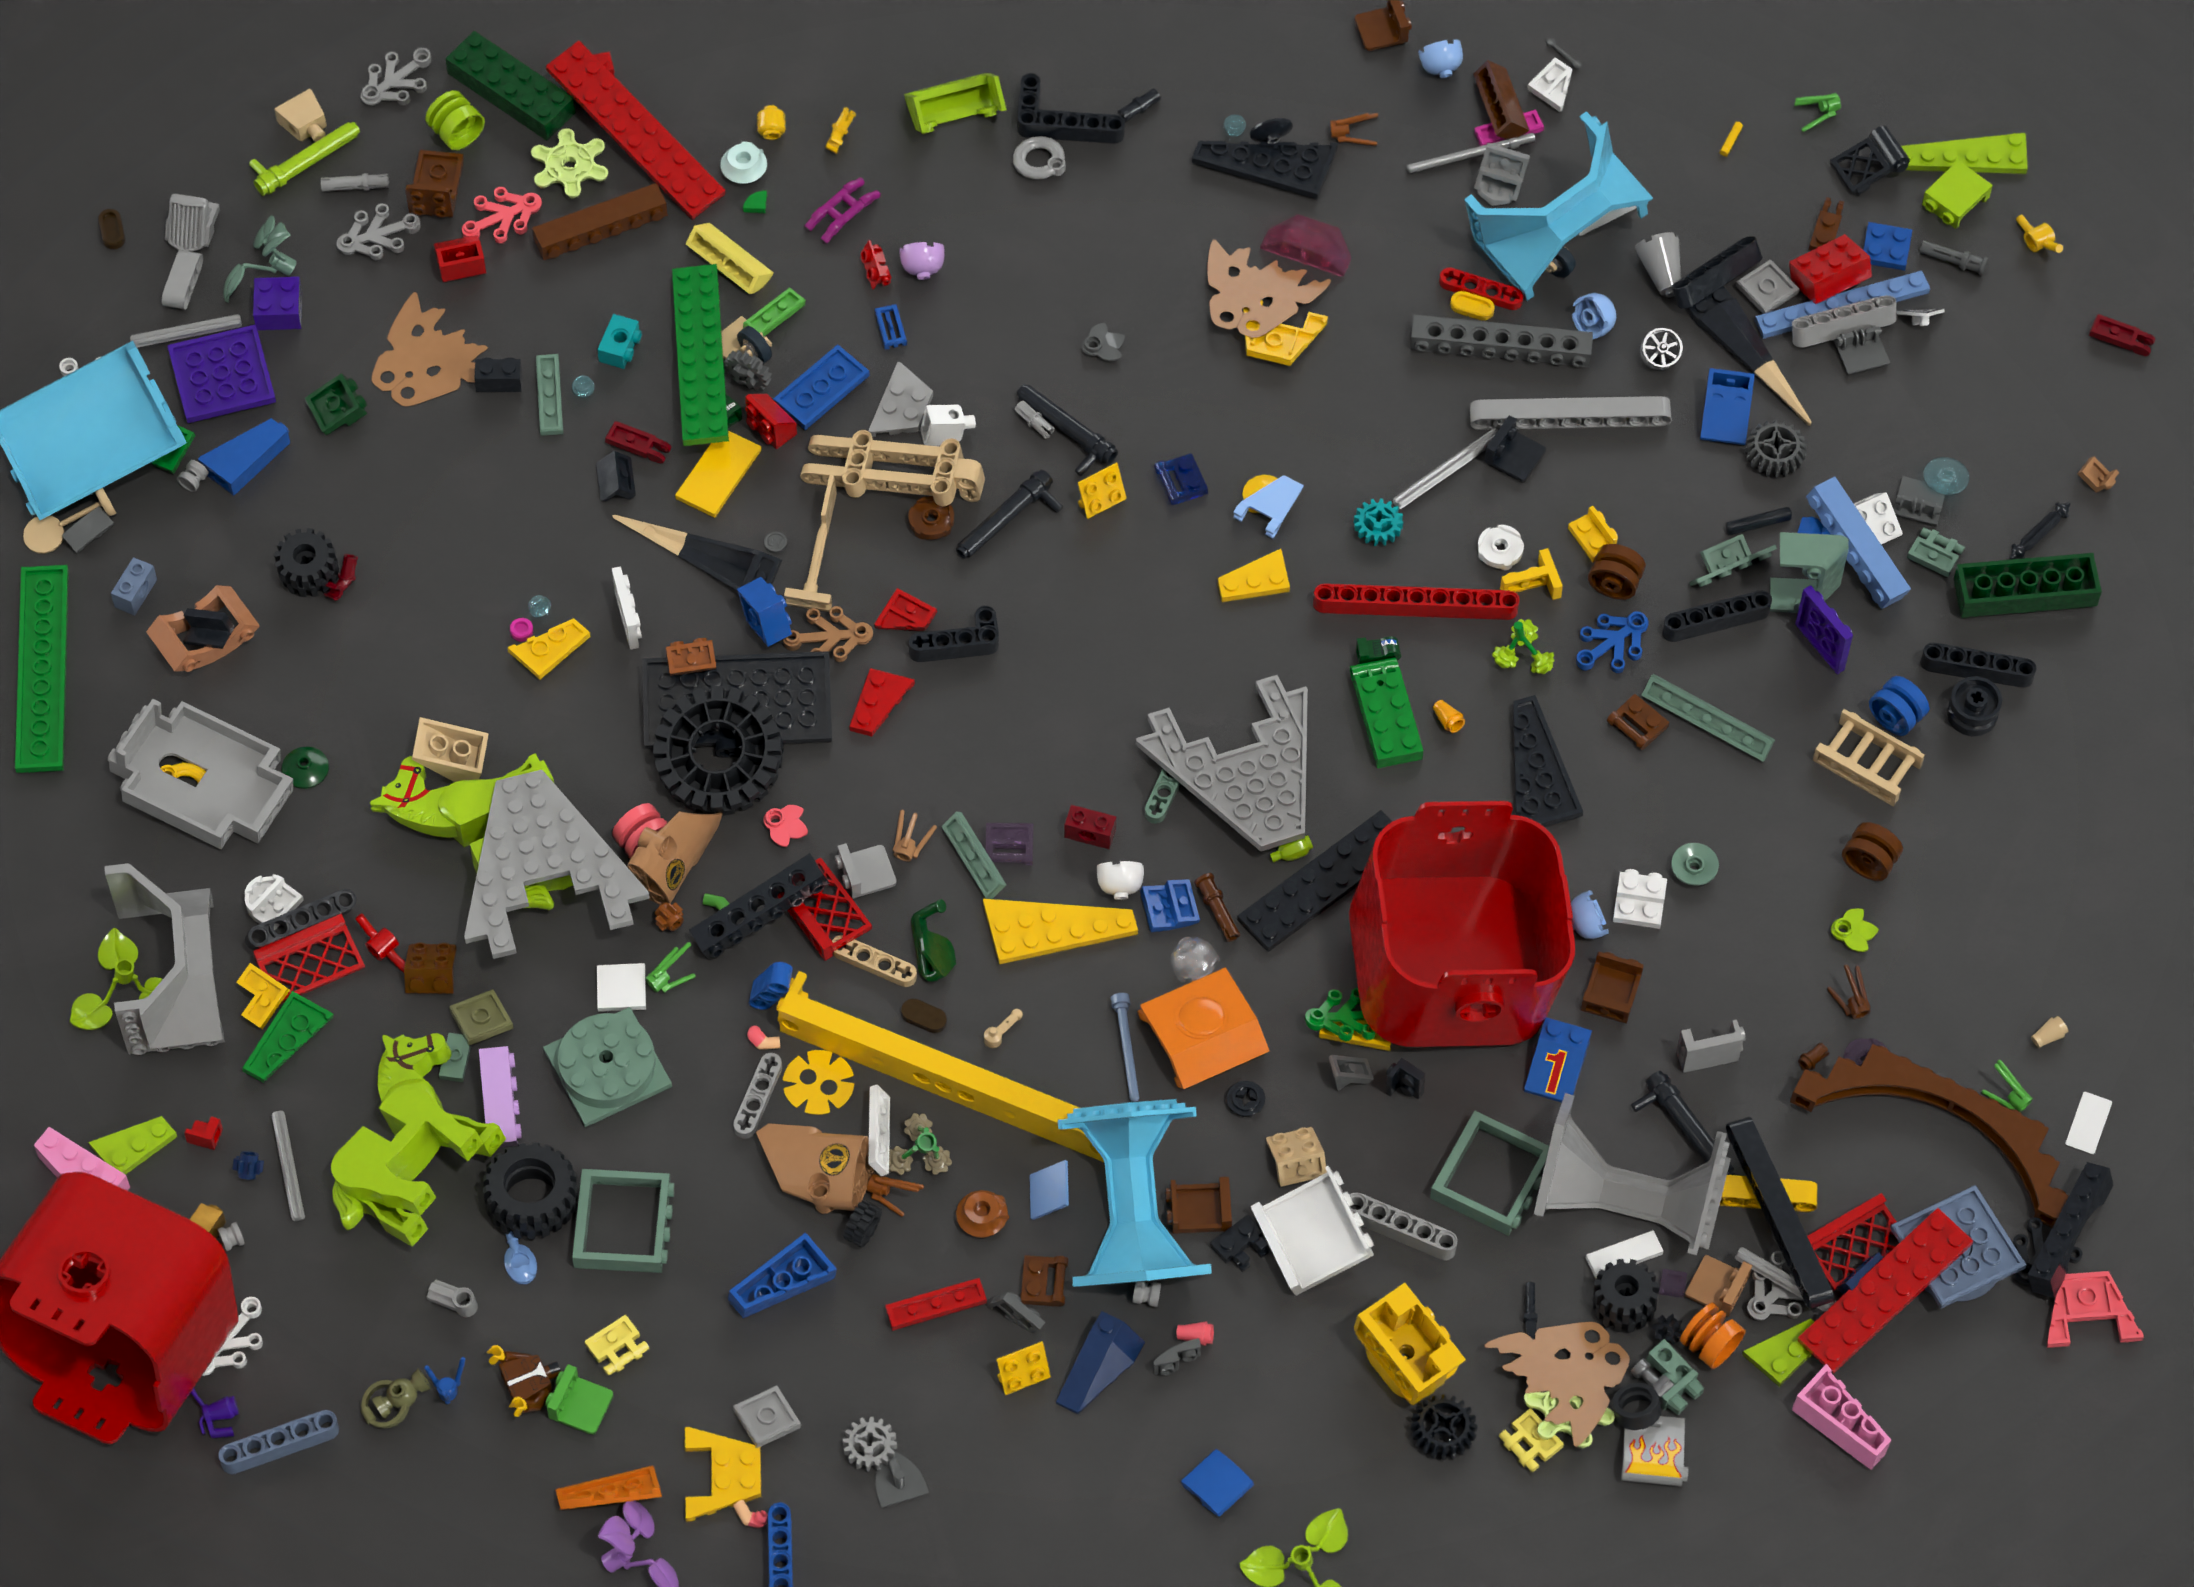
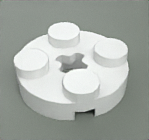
[1478,525,1524,570]

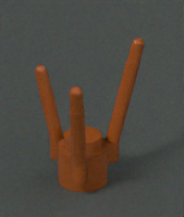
[1330,113,1378,146]
[867,1173,924,1217]

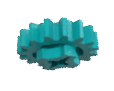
[1354,498,1404,546]

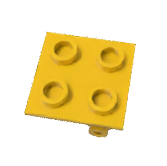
[1077,462,1127,519]
[997,1341,1051,1395]

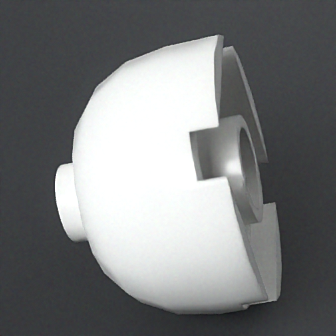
[1097,861,1144,900]

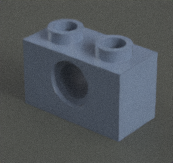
[111,557,157,616]

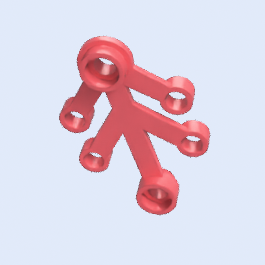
[462,187,542,243]

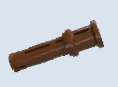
[1194,873,1241,942]

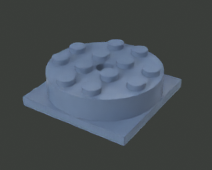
[1890,1185,2026,1309]

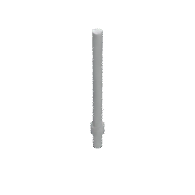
[1407,133,1535,174]

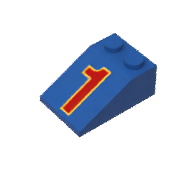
[1524,1017,1592,1102]

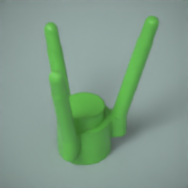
[1794,93,1841,132]
[645,942,696,993]
[1982,1060,2033,1112]

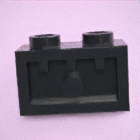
[1386,1058,1425,1100]

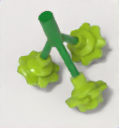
[1492,619,1555,674]

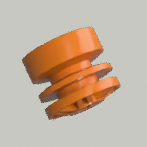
[1680,1303,1746,1369]

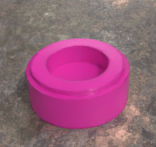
[510,618,534,642]

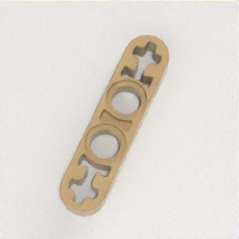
[832,935,917,987]

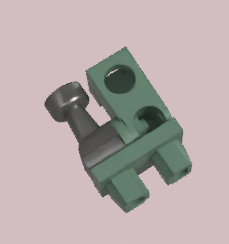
[1631,1339,1704,1415]

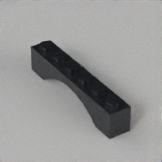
[2028,1162,2114,1298]

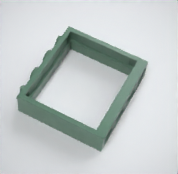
[1430,1110,1549,1236]
[572,1169,675,1273]

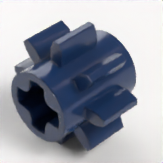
[232,1151,264,1180]

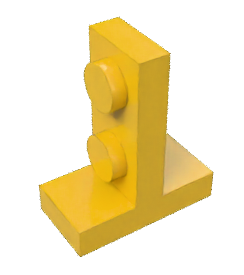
[1500,548,1563,600]

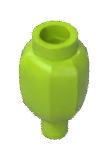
[1270,835,1313,863]

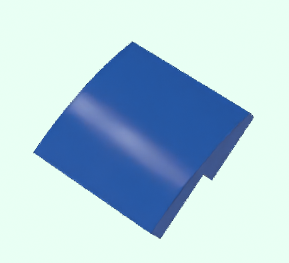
[1140,879,1200,932]
[1181,1449,1254,1517]

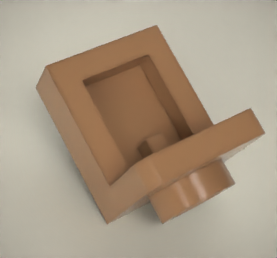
[2077,456,2119,493]

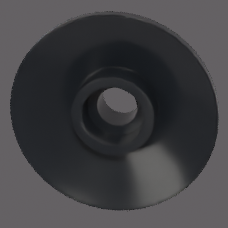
[1250,118,1293,144]

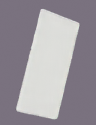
[2066,1092,2112,1154]

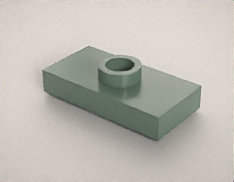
[439,1033,472,1082]

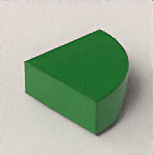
[743,191,767,213]

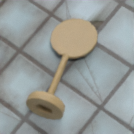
[23,488,117,554]

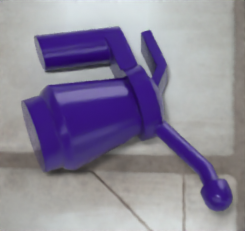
[191,1388,239,1438]

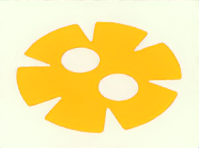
[783,1050,854,1114]

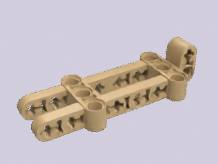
[800,430,985,506]

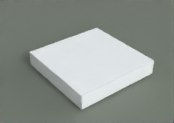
[597,963,646,1012]

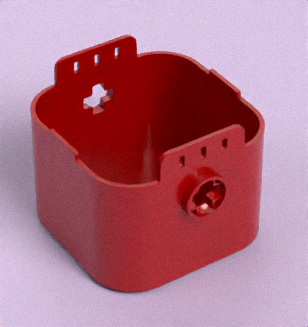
[1349,801,1575,1047]
[0,1172,239,1444]

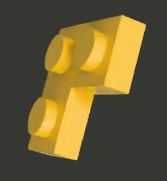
[236,963,290,1030]

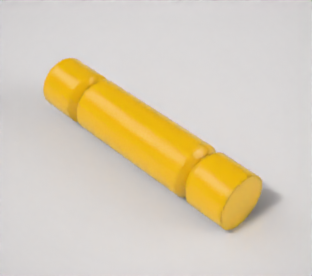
[1719,121,1743,157]

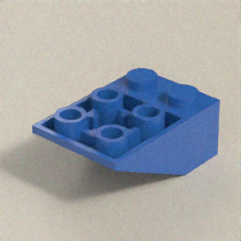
[1700,368,1755,445]

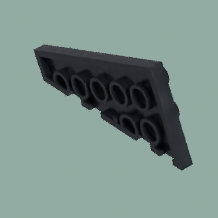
[1513,695,1583,827]

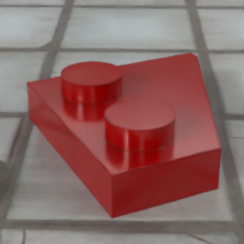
[874,588,937,631]

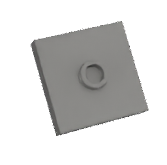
[1736,259,1799,314]
[733,1386,801,1448]

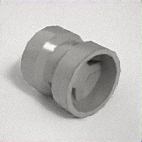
[177,460,209,492]
[1133,1281,1161,1307]

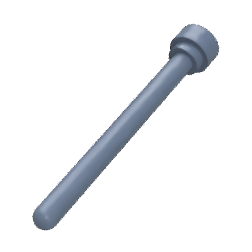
[1110,993,1139,1102]

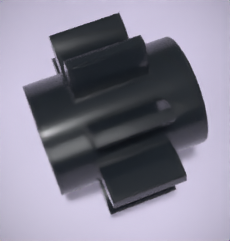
[1652,1314,1683,1344]

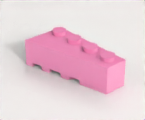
[1792,1364,1891,1470]

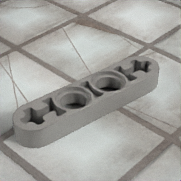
[734,1053,782,1139]

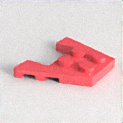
[2047,1271,2144,1348]

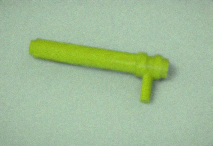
[249,122,360,196]

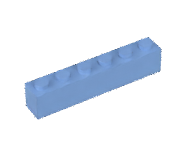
[1806,477,1911,609]

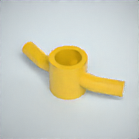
[2016,215,2063,253]

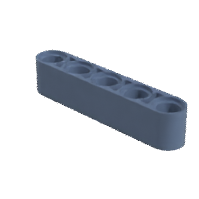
[218,1410,339,1474]

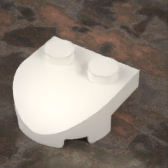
[245,874,304,931]

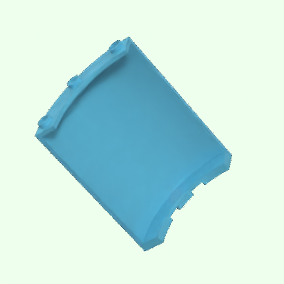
[0,341,187,520]

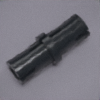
[1118,88,1161,122]

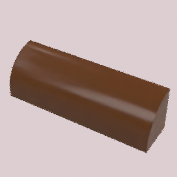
[1473,60,1529,139]

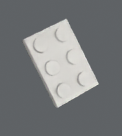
[612,566,642,650]

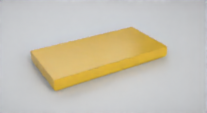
[675,431,761,518]

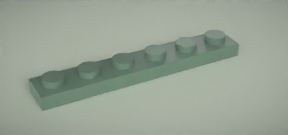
[1641,674,1775,761]

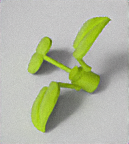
[70,928,163,1030]
[1239,1509,1348,1587]

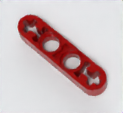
[1439,268,1523,310]

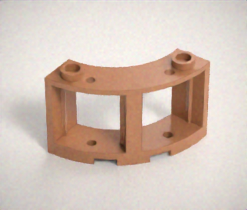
[146,585,260,672]

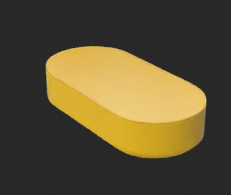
[1450,291,1495,321]

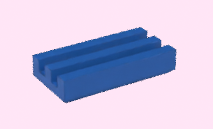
[875,304,907,349]

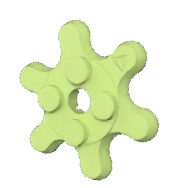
[531,128,608,199]
[1524,1391,1615,1449]

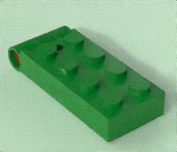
[1350,657,1424,768]

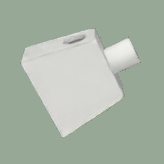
[920,405,976,446]

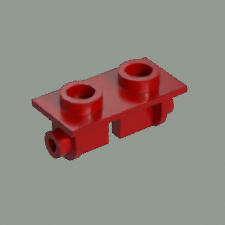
[860,240,892,289]

